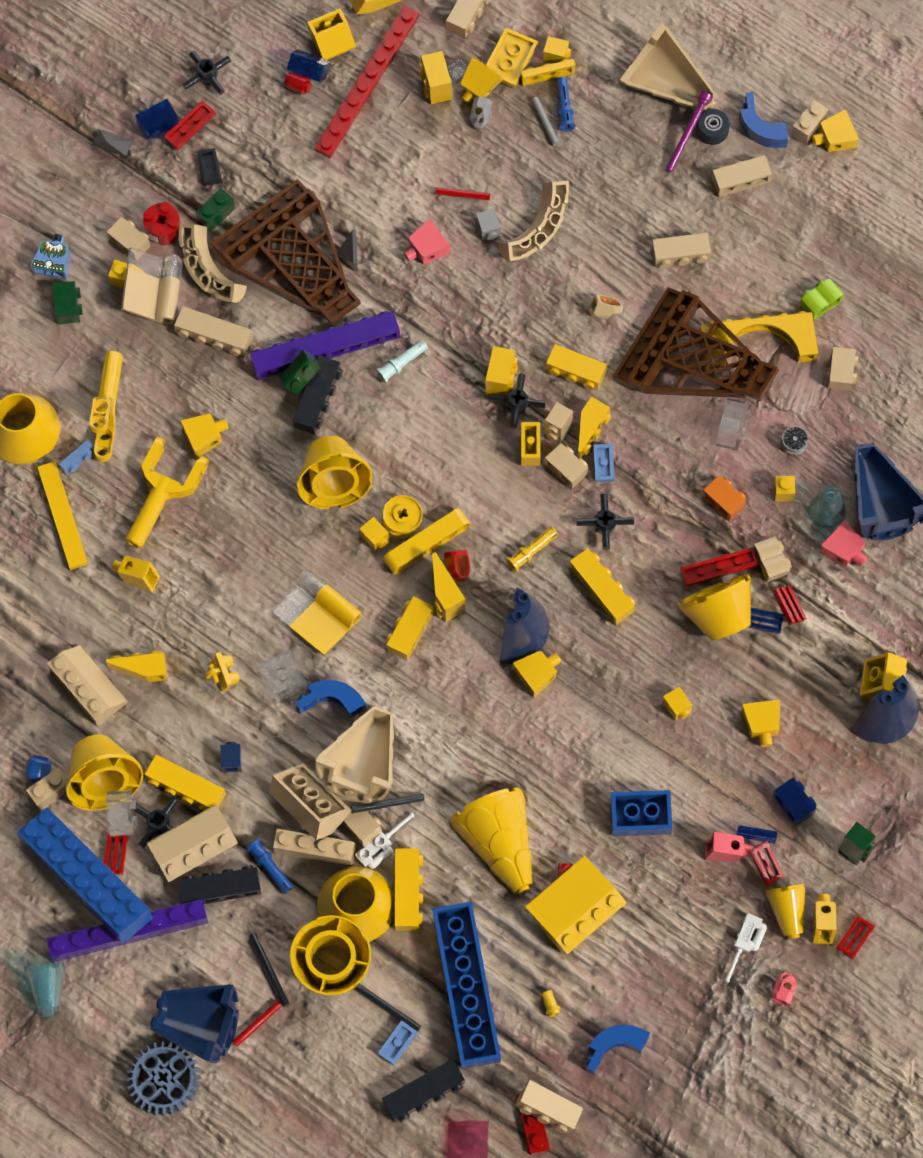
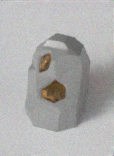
[470,97,492,130]

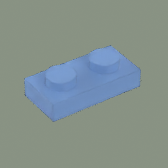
[59,440,94,476]
[593,444,614,483]
[378,1020,418,1066]

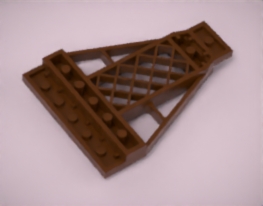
[211,179,361,325]
[612,287,779,402]

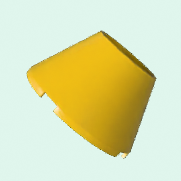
[0,393,60,465]
[297,436,373,510]
[677,574,751,641]
[66,735,143,811]
[317,866,395,943]
[290,915,371,996]

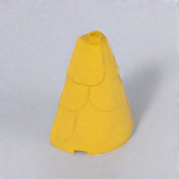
[450,787,532,894]

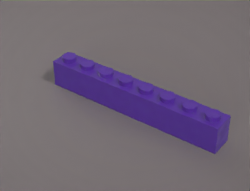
[250,311,400,380]
[47,899,209,962]

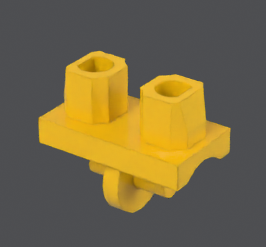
[205,652,240,692]

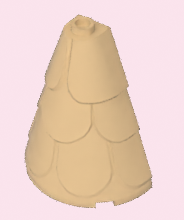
[619,23,717,112]
[315,706,394,803]

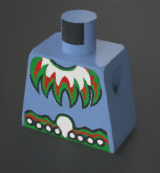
[31,234,70,280]

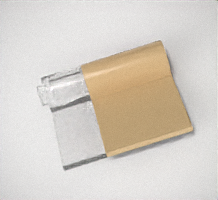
[121,247,183,325]

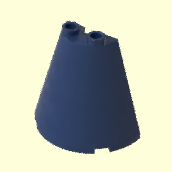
[500,588,549,664]
[850,675,919,744]
[150,984,239,1063]

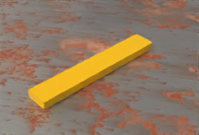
[38,461,88,570]

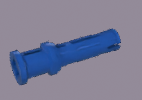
[556,77,575,132]
[246,839,294,894]

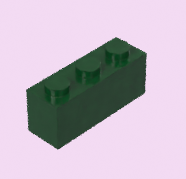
[839,822,876,866]

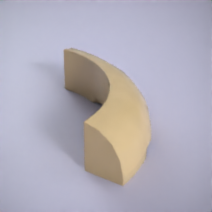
[499,181,569,261]
[179,223,247,303]

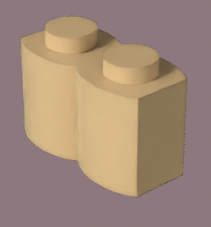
[753,536,792,582]

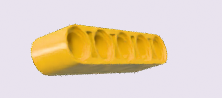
[383,508,471,575]

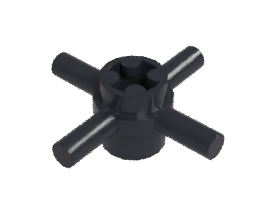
[182,50,231,95]
[489,373,546,428]
[576,494,634,550]
[132,796,178,848]

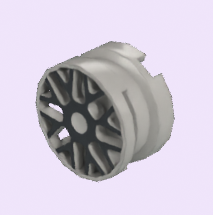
[781,426,809,456]

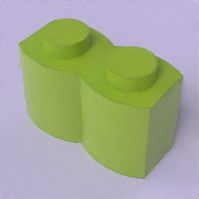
[800,278,844,320]

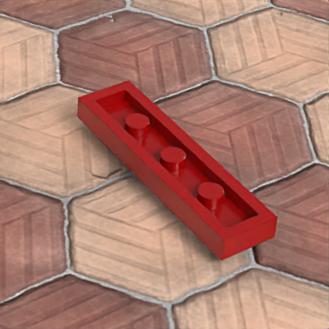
[680,547,759,587]

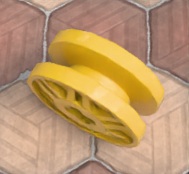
[383,495,422,538]

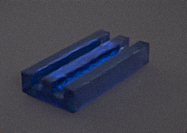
[747,608,784,634]
[736,825,777,844]

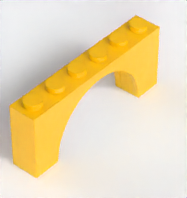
[700,311,818,372]

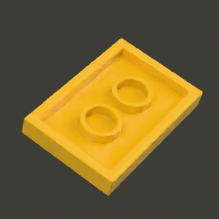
[486,28,538,88]

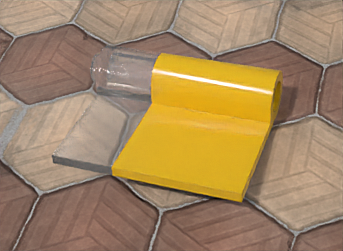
[272,570,362,656]

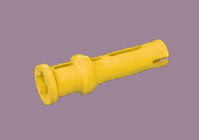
[506,526,558,572]

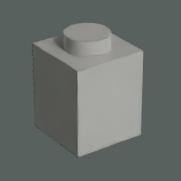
[476,209,500,240]

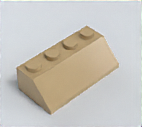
[47,645,128,726]
[269,763,351,840]
[147,804,238,882]

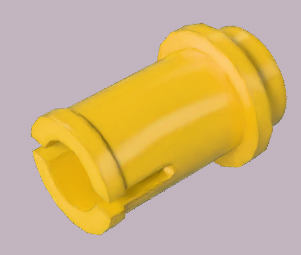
[540,990,561,1018]

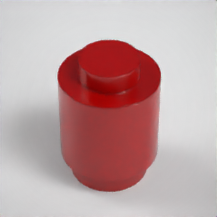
[284,72,312,95]

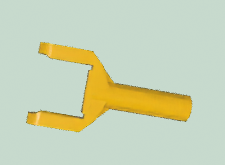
[89,351,123,462]
[125,437,209,549]

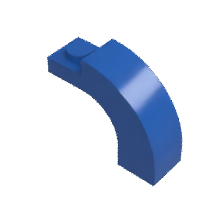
[739,92,788,148]
[295,680,366,718]
[585,1025,650,1075]

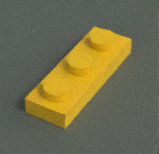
[521,59,575,86]

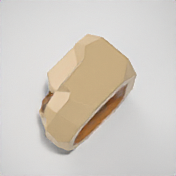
[589,294,623,319]

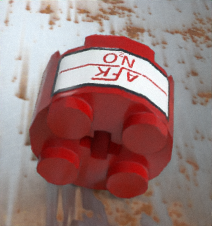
[143,202,181,246]

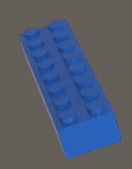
[17,807,153,944]
[432,902,501,1070]

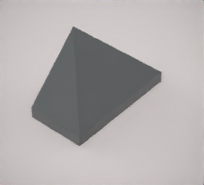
[92,129,133,157]
[337,230,358,271]

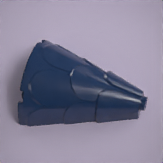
[854,443,923,541]

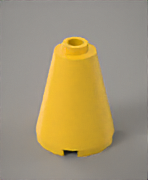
[766,884,805,939]

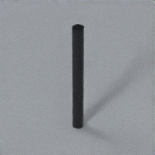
[350,793,425,814]
[248,933,290,1007]
[353,983,422,1032]

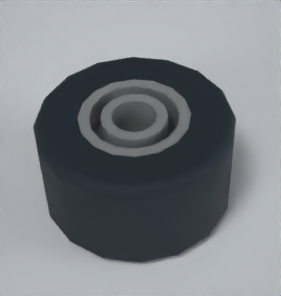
[696,109,730,145]

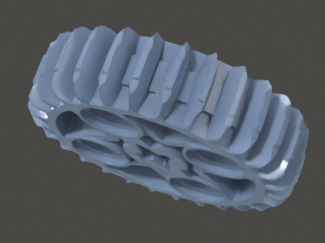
[126,1041,201,1117]

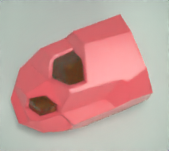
[770,972,796,1006]

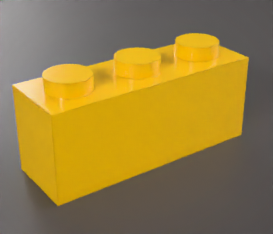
[546,344,607,390]
[385,596,434,661]

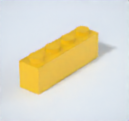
[569,548,635,625]
[145,754,226,812]
[395,848,423,931]

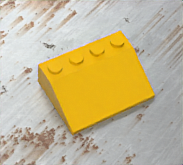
[525,856,627,954]

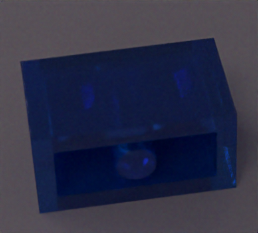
[287,49,331,82]
[135,99,179,140]
[773,777,817,826]

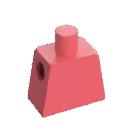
[404,219,450,264]
[820,520,868,567]
[705,832,753,862]

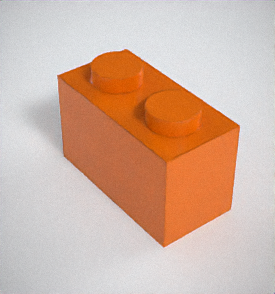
[702,475,747,522]

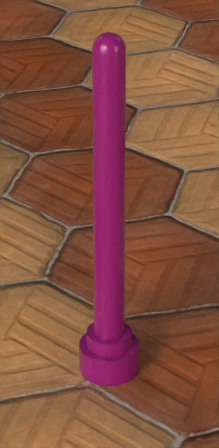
[666,90,713,173]

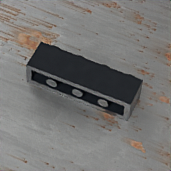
[293,355,343,435]
[178,865,262,904]
[382,1059,465,1123]

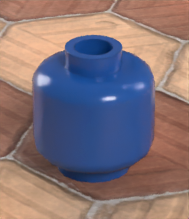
[24,754,52,783]

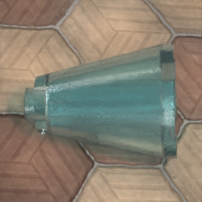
[808,486,846,529]
[24,962,65,1017]

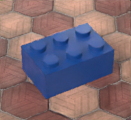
[610,790,673,837]

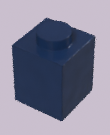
[220,742,242,773]

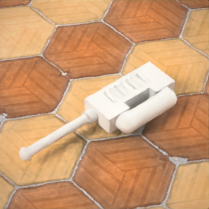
[355,813,414,869]
[725,913,767,983]

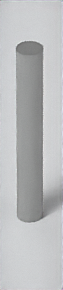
[531,97,559,146]

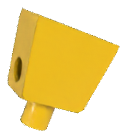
[461,57,504,104]
[812,110,859,152]
[181,414,229,458]
[112,556,160,593]
[513,651,562,698]
[741,700,780,747]
[813,894,837,944]

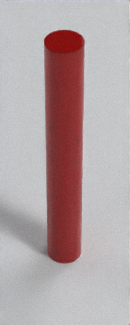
[435,187,491,201]
[232,1001,282,1047]

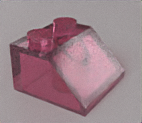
[447,1120,489,1158]

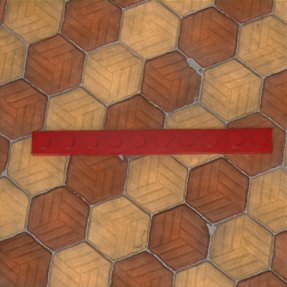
[314,6,419,159]

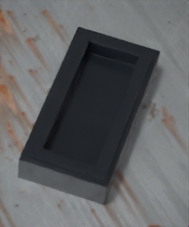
[197,148,223,186]

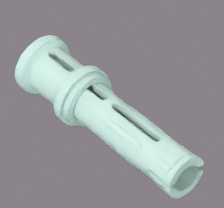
[375,340,428,383]

